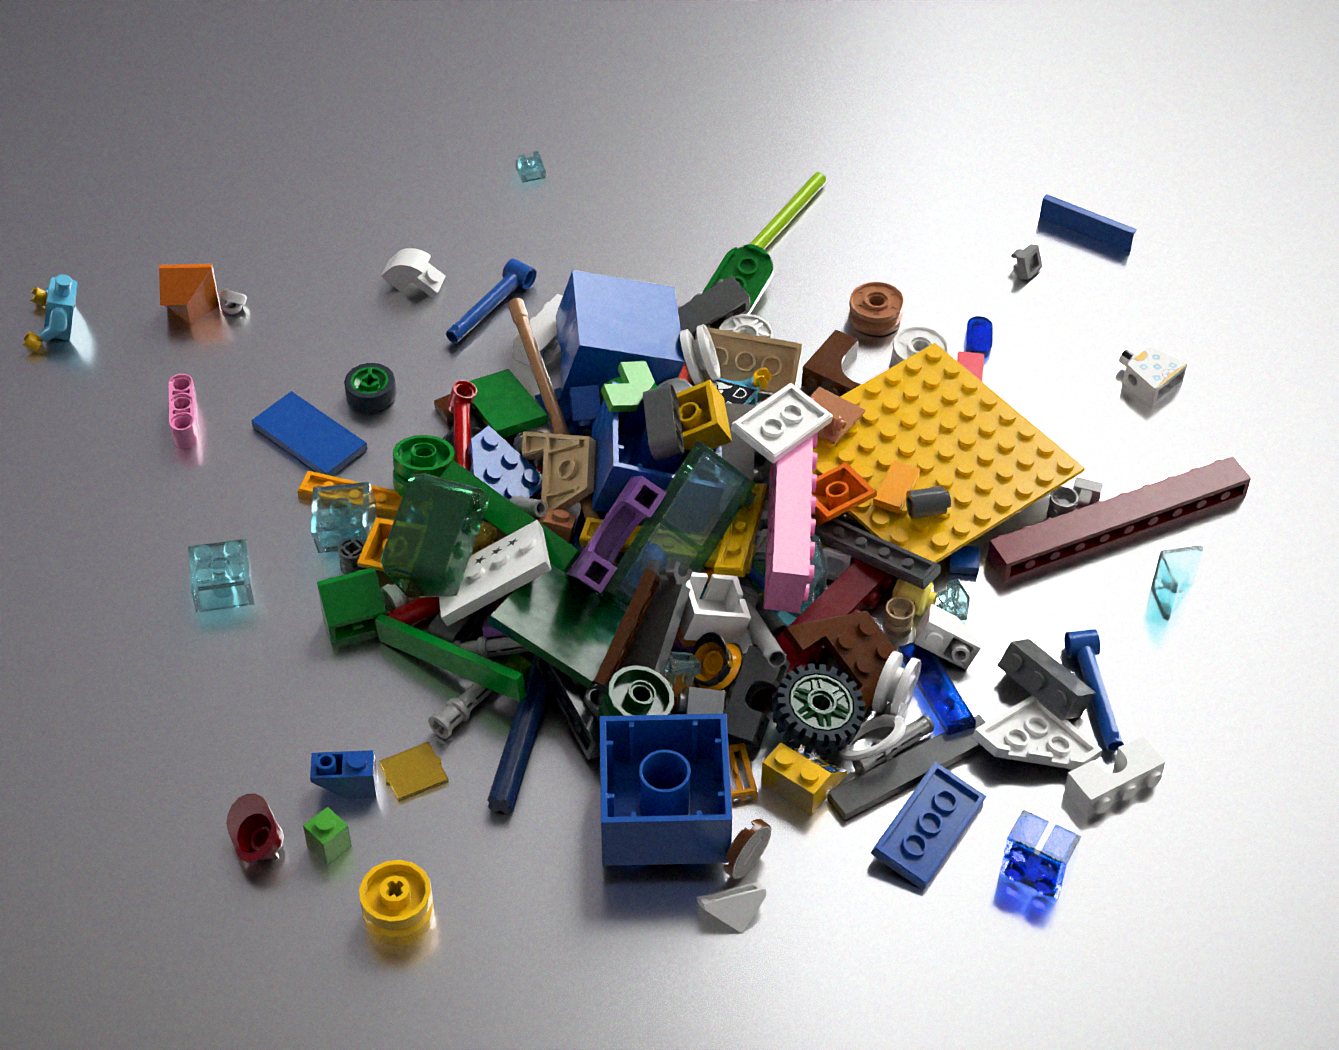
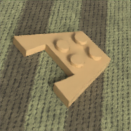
[522,432,596,510]

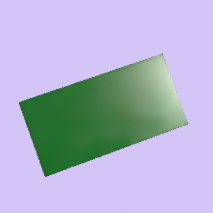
[469,369,548,438]

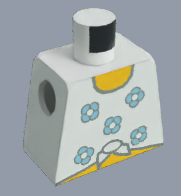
[1118,347,1188,408]

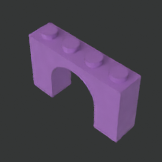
[567,476,667,593]

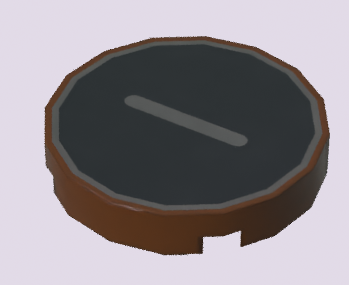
[723,819,772,879]

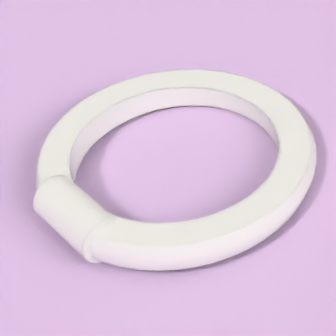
[838,714,906,761]

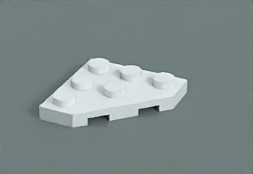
[972,695,1102,770]

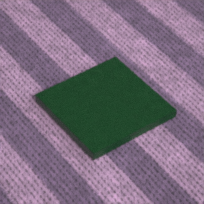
[487,564,625,689]

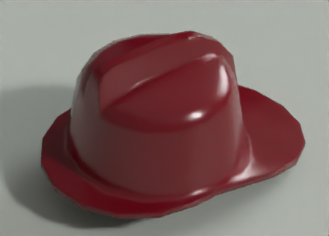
[226,793,284,863]

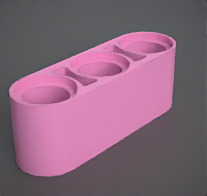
[168,374,198,449]

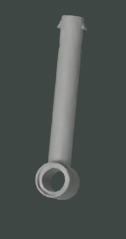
[740,585,786,667]

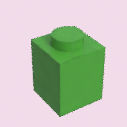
[303,806,352,866]

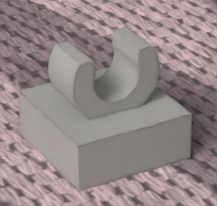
[1011,244,1043,280]

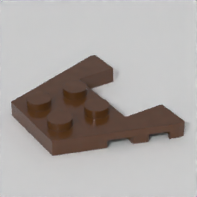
[783,611,898,713]

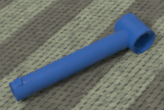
[446,258,537,344]
[1064,629,1124,752]

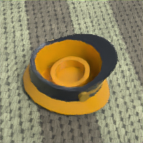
[690,632,742,691]

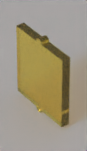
[379,741,449,802]

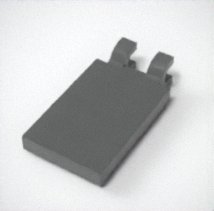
[620,560,693,674]

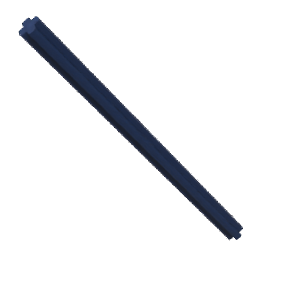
[487,493,606,814]

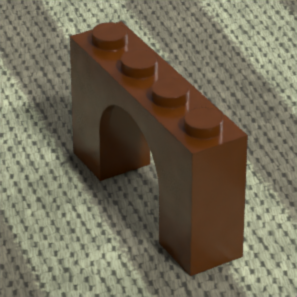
[801,330,861,397]

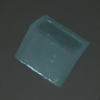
[1150,545,1205,621]

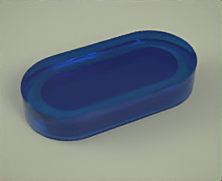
[966,316,993,358]

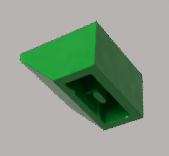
[317,567,387,645]

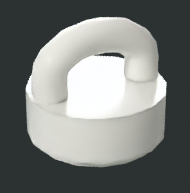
[220,288,247,315]

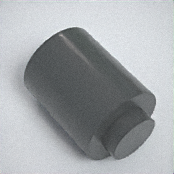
[906,486,951,519]

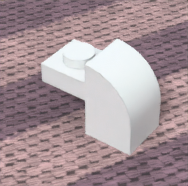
[381,248,446,297]

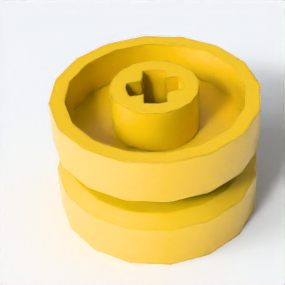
[359,860,434,946]

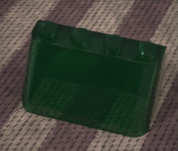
[381,473,489,598]

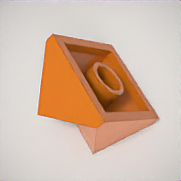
[159,264,220,324]
[811,462,877,527]

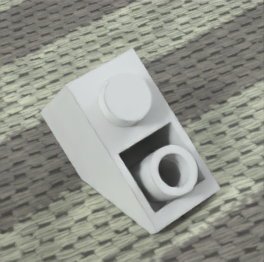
[914,604,982,670]

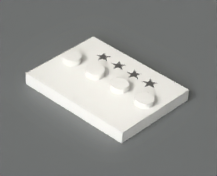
[436,520,551,626]

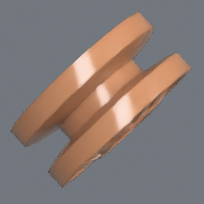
[849,282,904,336]

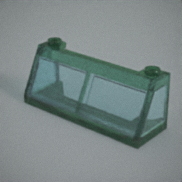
[603,440,757,612]

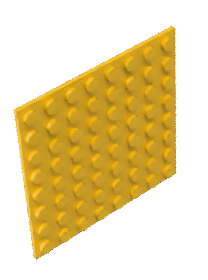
[812,343,1085,563]

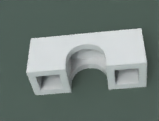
[1064,735,1166,817]

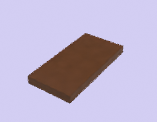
[594,568,661,687]

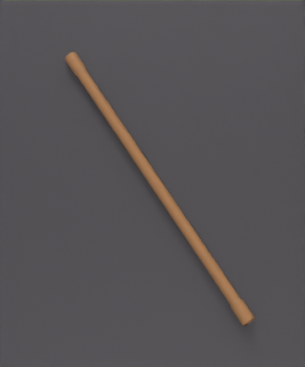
[508,298,623,586]

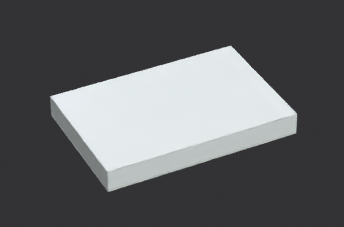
[731,383,833,464]

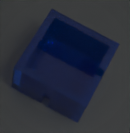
[1000,809,1082,899]

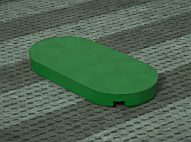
[702,244,773,314]

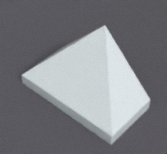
[697,882,767,933]

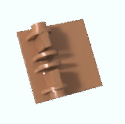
[810,387,865,444]

